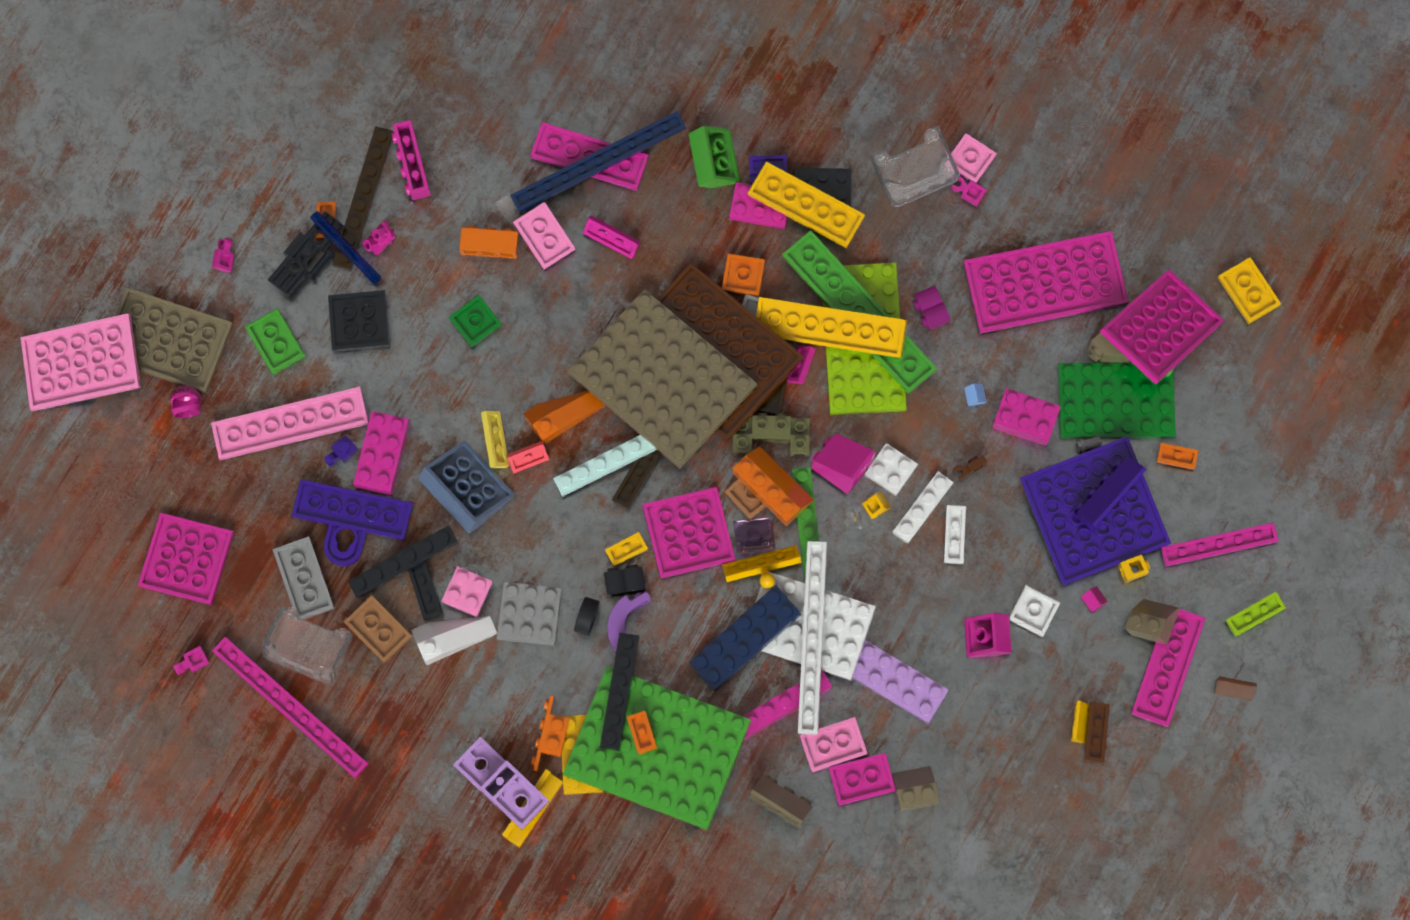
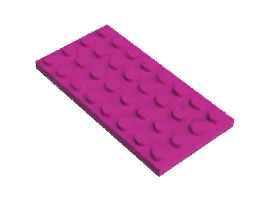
[963,231,1129,334]

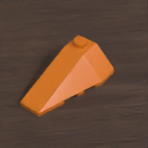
[523,391,606,445]

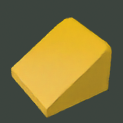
[862,492,891,519]

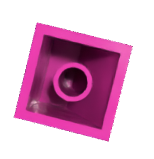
[811,433,876,495]

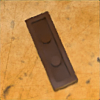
[1084,702,1110,763]

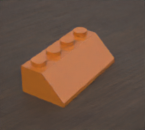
[732,446,814,527]

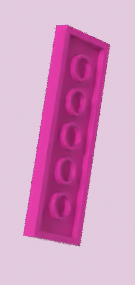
[530,122,649,191]
[1131,605,1206,728]

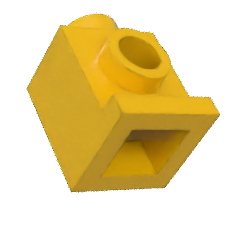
[1118,554,1150,584]

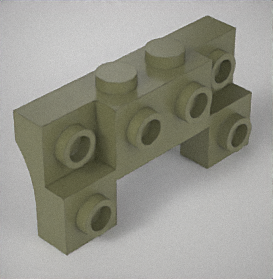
[733,413,810,457]

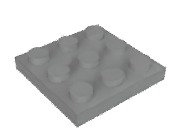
[497,582,562,646]

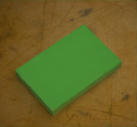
[245,308,306,375]

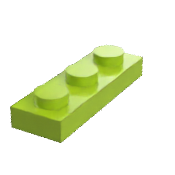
[1225,592,1286,637]

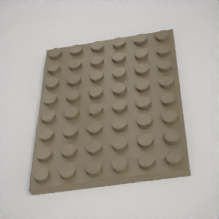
[567,289,758,469]

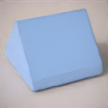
[964,383,987,407]

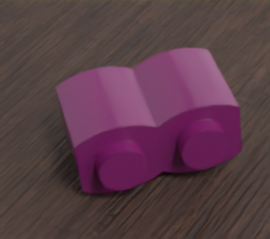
[912,286,950,331]

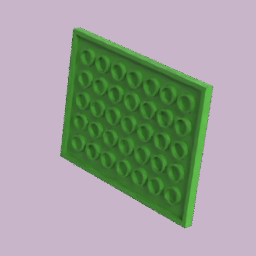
[562,666,751,830]

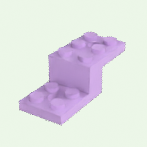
[453,737,550,830]

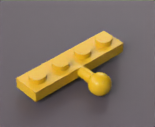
[722,545,802,588]

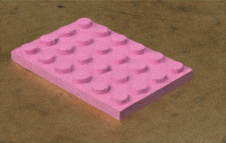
[20,313,141,411]

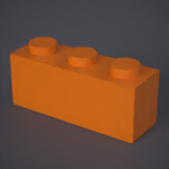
[459,226,519,259]

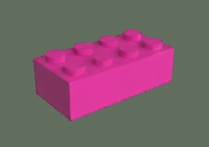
[353,411,411,497]

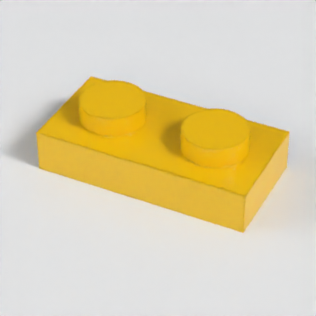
[605,532,648,567]

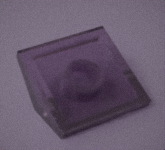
[733,517,776,554]

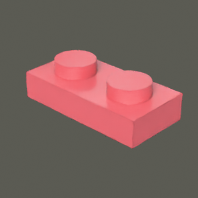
[506,441,549,474]

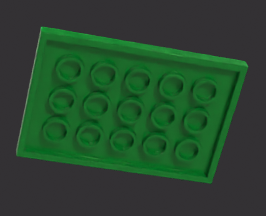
[1058,363,1176,439]

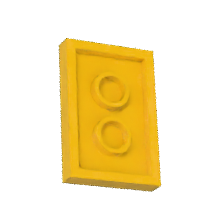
[1218,257,1281,325]

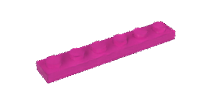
[1160,522,1279,567]

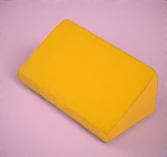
[1071,700,1089,743]

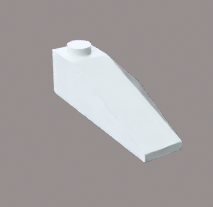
[411,616,497,665]

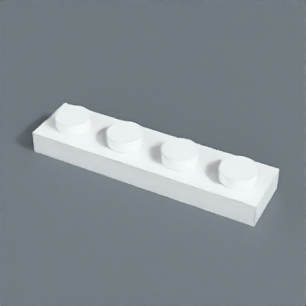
[893,471,954,544]

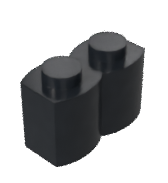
[604,564,646,598]

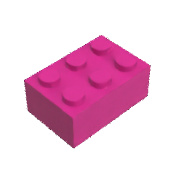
[992,388,1061,447]

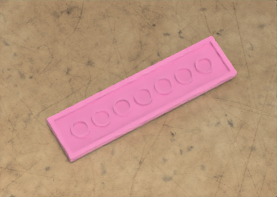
[211,387,369,460]

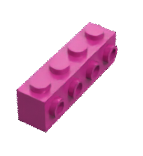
[391,120,431,200]

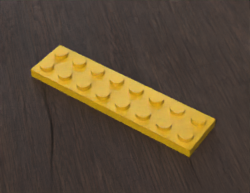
[756,297,908,358]

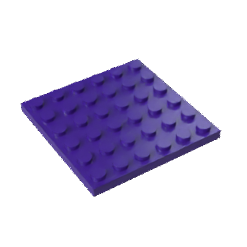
[1020,436,1171,586]

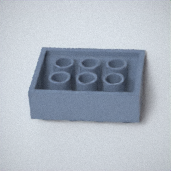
[418,440,515,534]

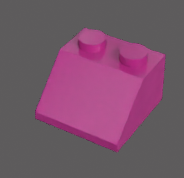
[964,613,1012,657]

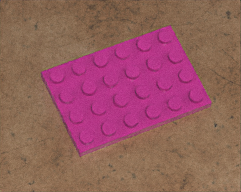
[1100,269,1225,385]

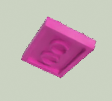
[729,182,787,229]
[829,753,896,806]

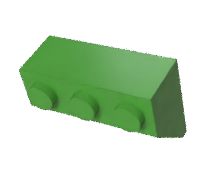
[688,126,740,188]

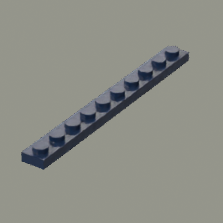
[510,111,686,213]

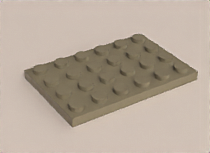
[115,287,233,394]

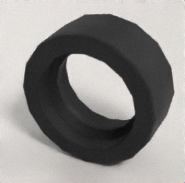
[574,597,600,636]

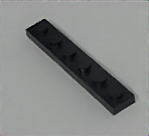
[348,525,458,599]
[600,633,640,751]

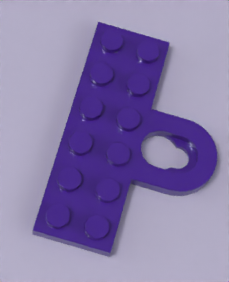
[292,479,413,567]

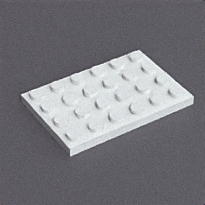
[755,572,876,681]

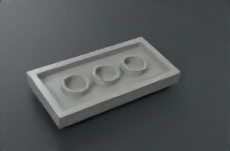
[272,536,335,622]

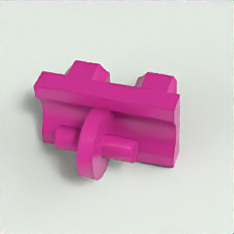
[363,220,396,256]

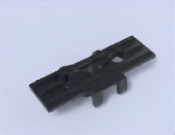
[268,211,346,296]

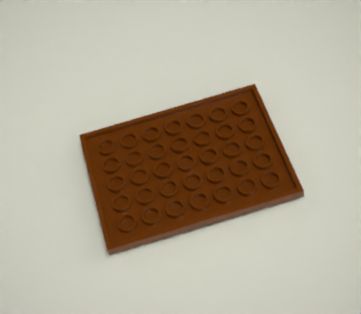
[657,263,804,442]

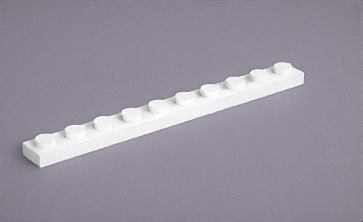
[798,541,828,735]

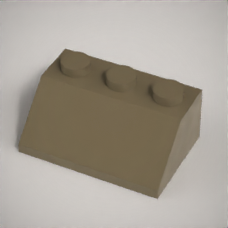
[750,775,813,829]

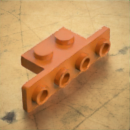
[531,695,569,774]

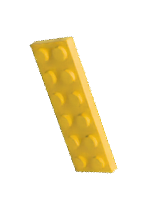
[748,162,865,248]

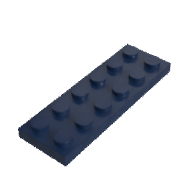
[689,585,802,692]

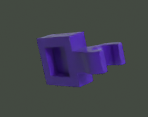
[324,435,358,467]

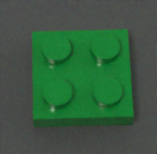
[449,295,502,348]

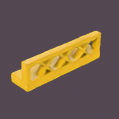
[502,769,563,848]

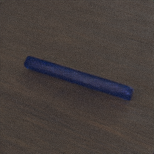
[310,211,382,284]

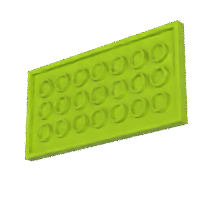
[823,263,907,415]

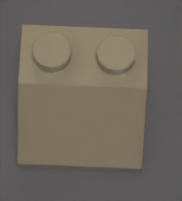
[1087,333,1131,363]
[1125,599,1179,645]
[892,766,939,812]

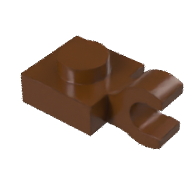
[952,455,987,481]

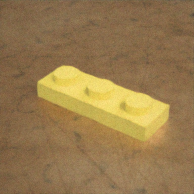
[481,411,509,468]

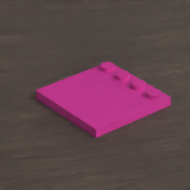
[642,487,736,579]
[137,513,234,606]

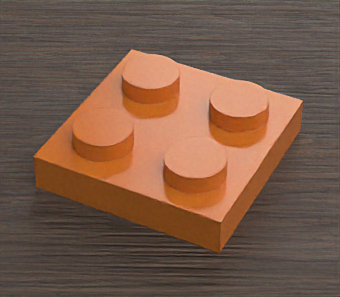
[722,254,765,298]

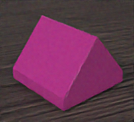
[1081,586,1108,613]

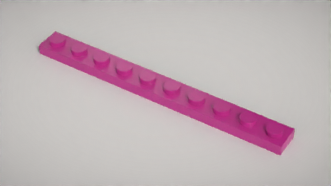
[212,637,369,779]

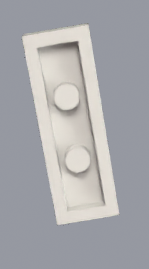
[944,505,966,564]

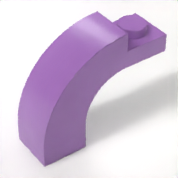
[608,591,651,654]

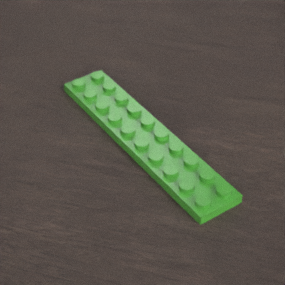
[782,230,937,394]

